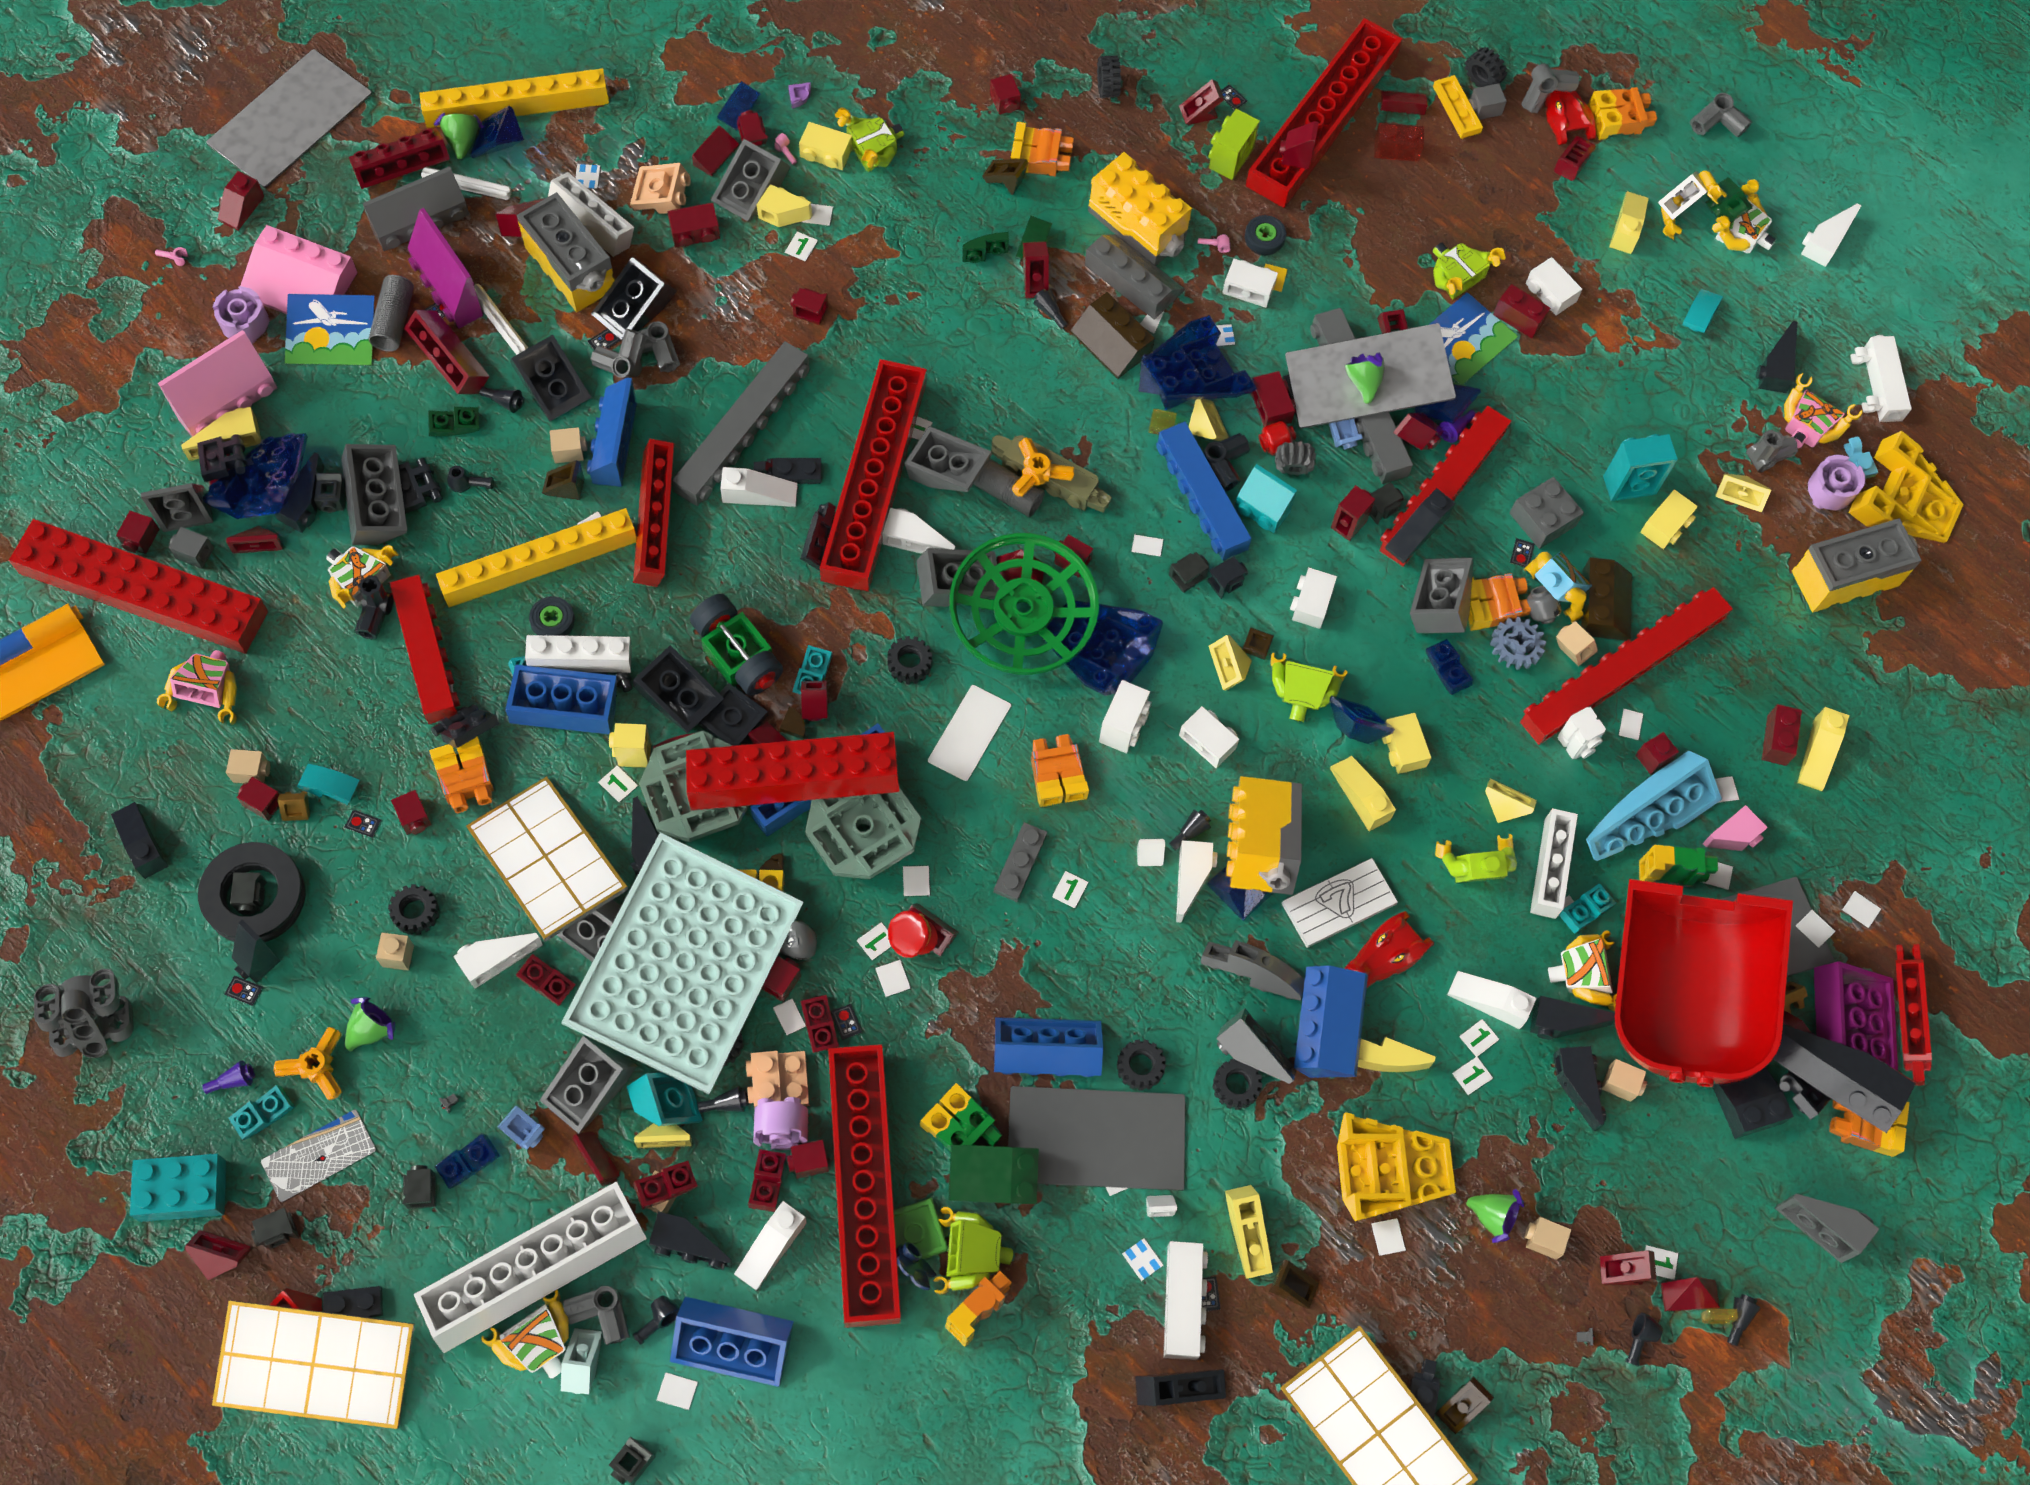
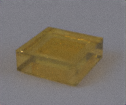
[1148,408,1177,435]
[1701,1309,1738,1324]

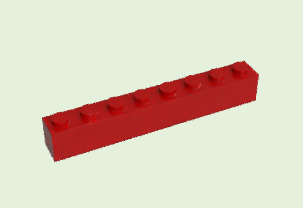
[1379,406,1511,567]

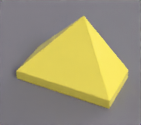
[1189,397,1229,441]
[1715,474,1771,512]
[1209,635,1252,691]
[1485,778,1537,823]
[634,1123,692,1148]

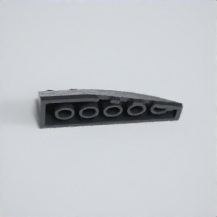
[1773,1023,1916,1133]

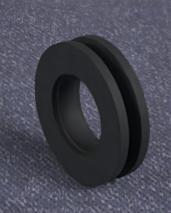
[198,842,306,942]

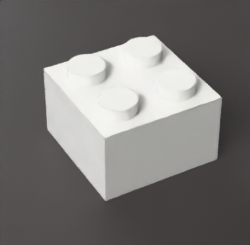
[1099,680,1152,754]

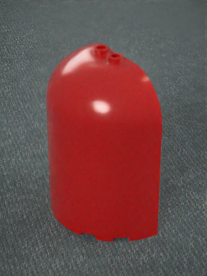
[1615,879,1793,1087]

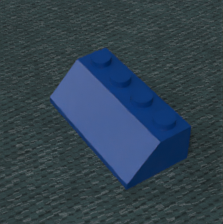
[587,378,637,487]
[505,665,617,734]
[1294,966,1368,1078]
[994,1017,1103,1077]
[670,1296,794,1387]

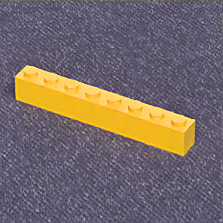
[420,68,609,128]
[436,508,636,608]

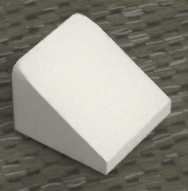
[1137,839,1165,866]
[1146,1195,1177,1217]

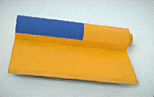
[0,603,105,721]

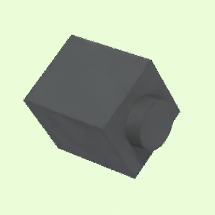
[1469,83,1507,120]
[168,527,214,569]

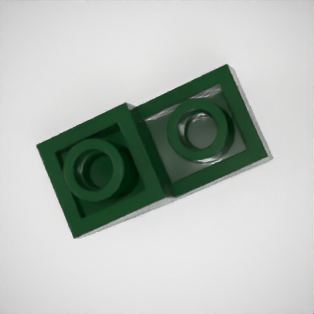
[1015,216,1052,261]
[962,232,1009,263]
[428,406,479,437]

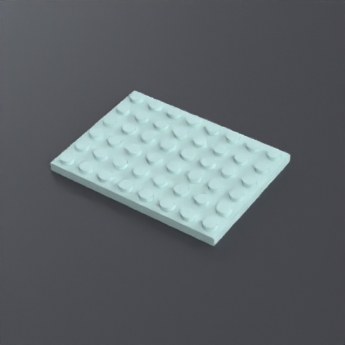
[561,833,803,1094]

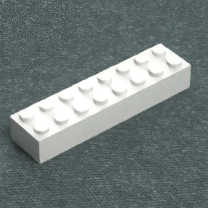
[414,1182,647,1353]

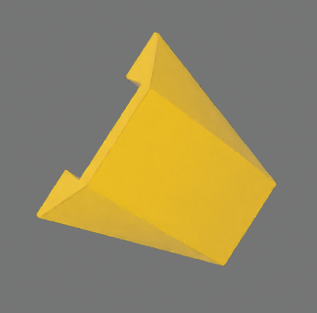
[1337,1112,1456,1221]

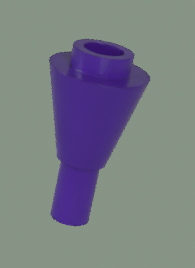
[1439,410,1476,443]
[202,1060,255,1094]

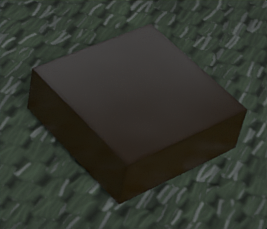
[1242,627,1274,660]

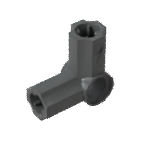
[1521,64,1579,113]
[1690,93,1752,137]
[621,321,680,373]
[591,329,647,378]
[1746,429,1798,473]
[563,1286,630,1345]

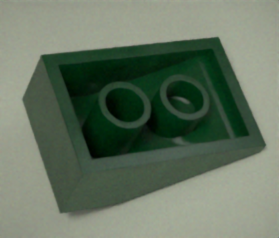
[948,1145,1039,1204]

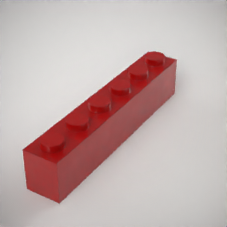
[633,439,674,587]
[390,575,461,724]

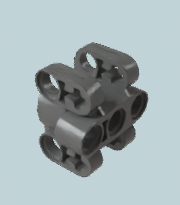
[34,969,134,1058]

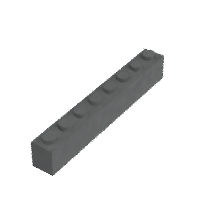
[1310,308,1413,484]
[672,341,810,506]

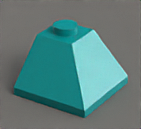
[627,1072,703,1126]

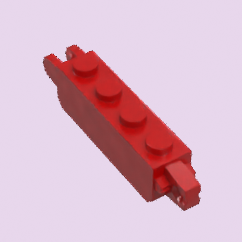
[1895,944,1932,1086]

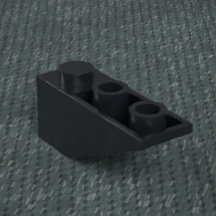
[1553,1046,1606,1131]
[649,1212,733,1270]

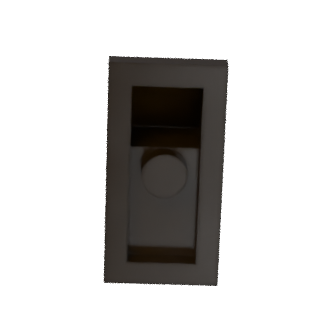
[982,159,1028,195]
[1435,1376,1494,1435]

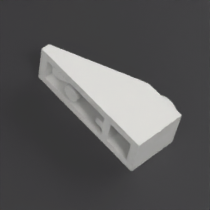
[1801,203,1862,267]
[721,467,798,507]
[883,508,955,554]
[1176,840,1217,923]
[453,933,543,989]
[1447,971,1536,1029]
[734,1201,806,1291]

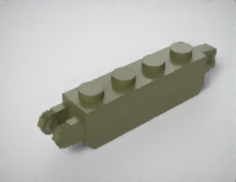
[991,434,1111,513]

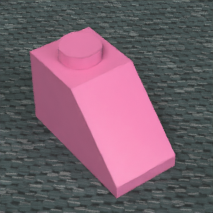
[1703,805,1768,851]

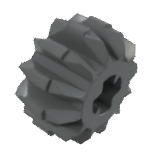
[1275,441,1316,476]

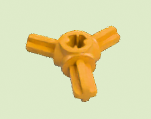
[1012,437,1074,497]
[274,1027,342,1100]

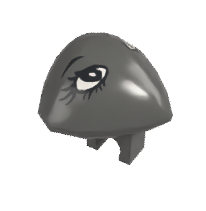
[779,920,817,960]

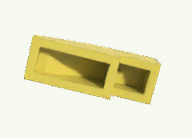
[1358,1037,1436,1072]

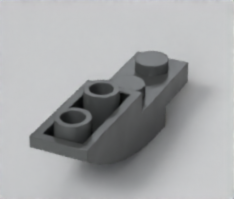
[1201,940,1305,1001]

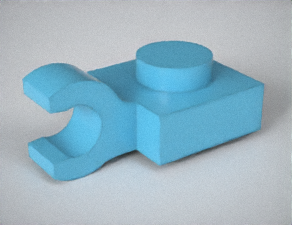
[1844,437,1878,479]

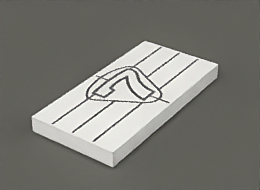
[1282,858,1398,948]

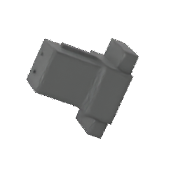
[439,1093,459,1114]
[1576,1328,1595,1346]

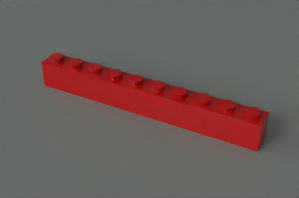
[1520,587,1733,745]

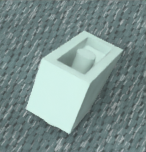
[561,1328,602,1394]

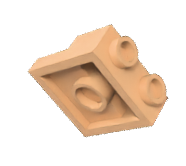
[630,163,691,214]
[746,1051,809,1108]

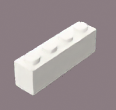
[548,172,634,257]
[525,635,632,673]
[1530,808,1578,919]
[1164,1241,1208,1360]

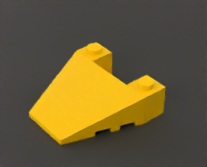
[1848,431,1964,543]

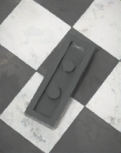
[993,822,1047,902]

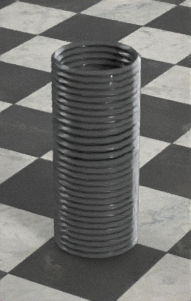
[368,275,414,351]
[973,459,1045,517]

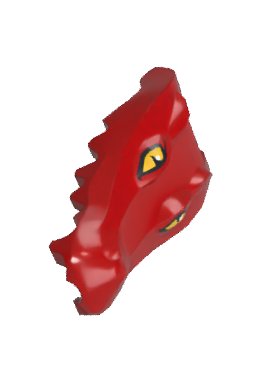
[1545,68,1596,145]
[1344,911,1434,988]

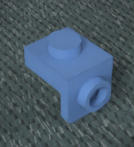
[1328,419,1363,450]
[498,1106,545,1150]

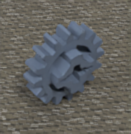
[1490,617,1546,670]

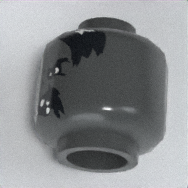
[1527,586,1562,624]

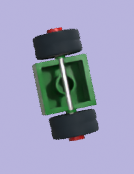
[690,594,783,696]

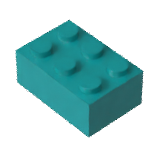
[1603,434,1678,501]
[130,1154,226,1222]

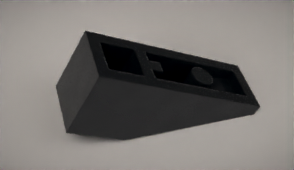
[1756,321,1798,393]
[272,452,324,533]
[1385,488,1456,564]
[630,796,658,877]
[111,802,169,879]
[232,920,280,983]
[1530,996,1615,1040]
[1135,1369,1226,1406]

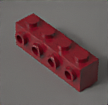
[348,127,450,189]
[404,310,490,394]

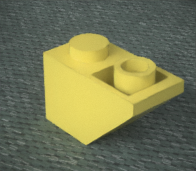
[757,184,812,227]

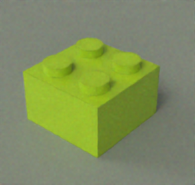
[1208,109,1260,180]

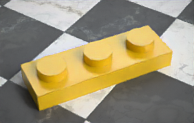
[1433,75,1483,139]

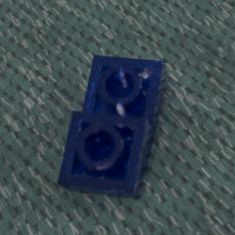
[717,81,761,131]
[1426,639,1473,695]
[434,1134,500,1189]

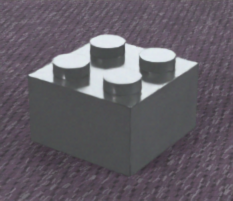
[1510,477,1584,549]

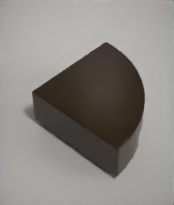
[780,706,806,740]
[758,853,784,880]

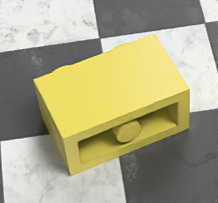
[799,122,852,170]
[1640,489,1698,550]
[1381,713,1431,774]
[609,723,652,768]

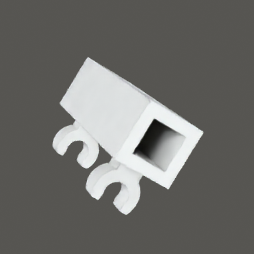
[1850,335,1911,422]

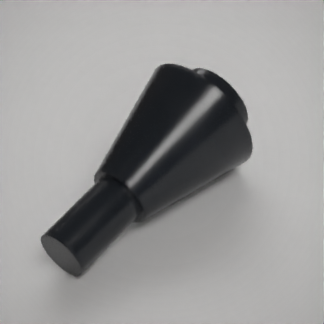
[1033,289,1069,330]
[480,387,524,413]
[1169,809,1211,851]
[698,1085,749,1113]
[1727,1294,1761,1347]

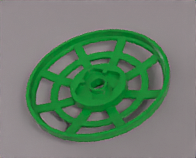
[949,533,1099,675]

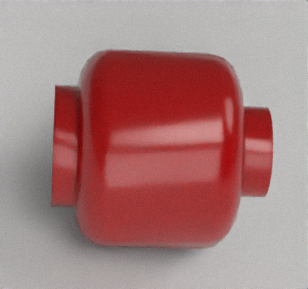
[1259,421,1296,456]

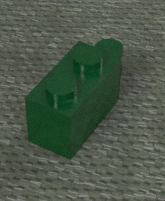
[1705,177,1752,223]

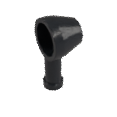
[447,466,494,492]
[632,1295,680,1345]
[1625,1312,1663,1367]

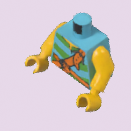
[1524,552,1592,623]

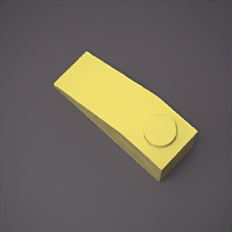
[1609,191,1648,254]
[181,407,262,461]
[1797,707,1849,791]
[1330,756,1396,831]
[1225,1185,1273,1279]

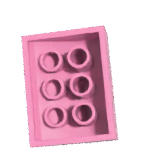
[241,225,357,314]
[158,330,277,437]

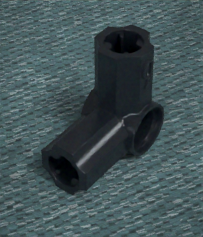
[1203,433,1250,492]
[354,575,394,640]

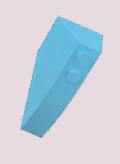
[1586,751,1722,861]

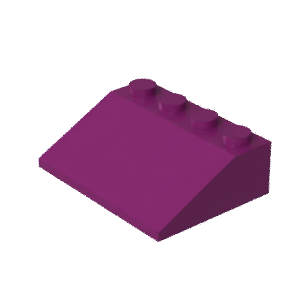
[408,208,483,329]
[1814,961,1898,1071]

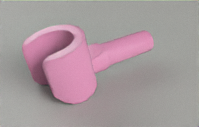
[774,133,797,165]
[1198,235,1230,253]
[155,247,188,266]

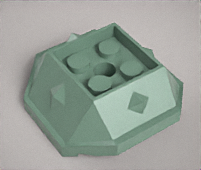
[639,731,750,842]
[805,788,921,879]

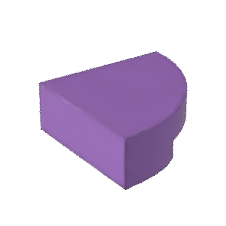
[788,82,811,108]

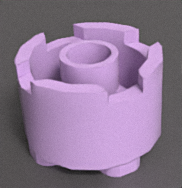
[213,286,270,343]
[1808,455,1865,511]
[753,1097,808,1150]

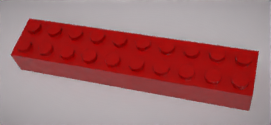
[1246,18,1402,208]
[820,359,927,592]
[8,519,268,654]
[828,1045,901,1328]

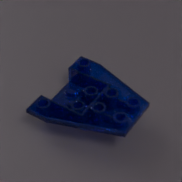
[1141,315,1257,400]
[202,433,308,519]
[1041,600,1163,696]

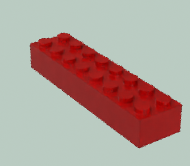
[686,732,899,811]

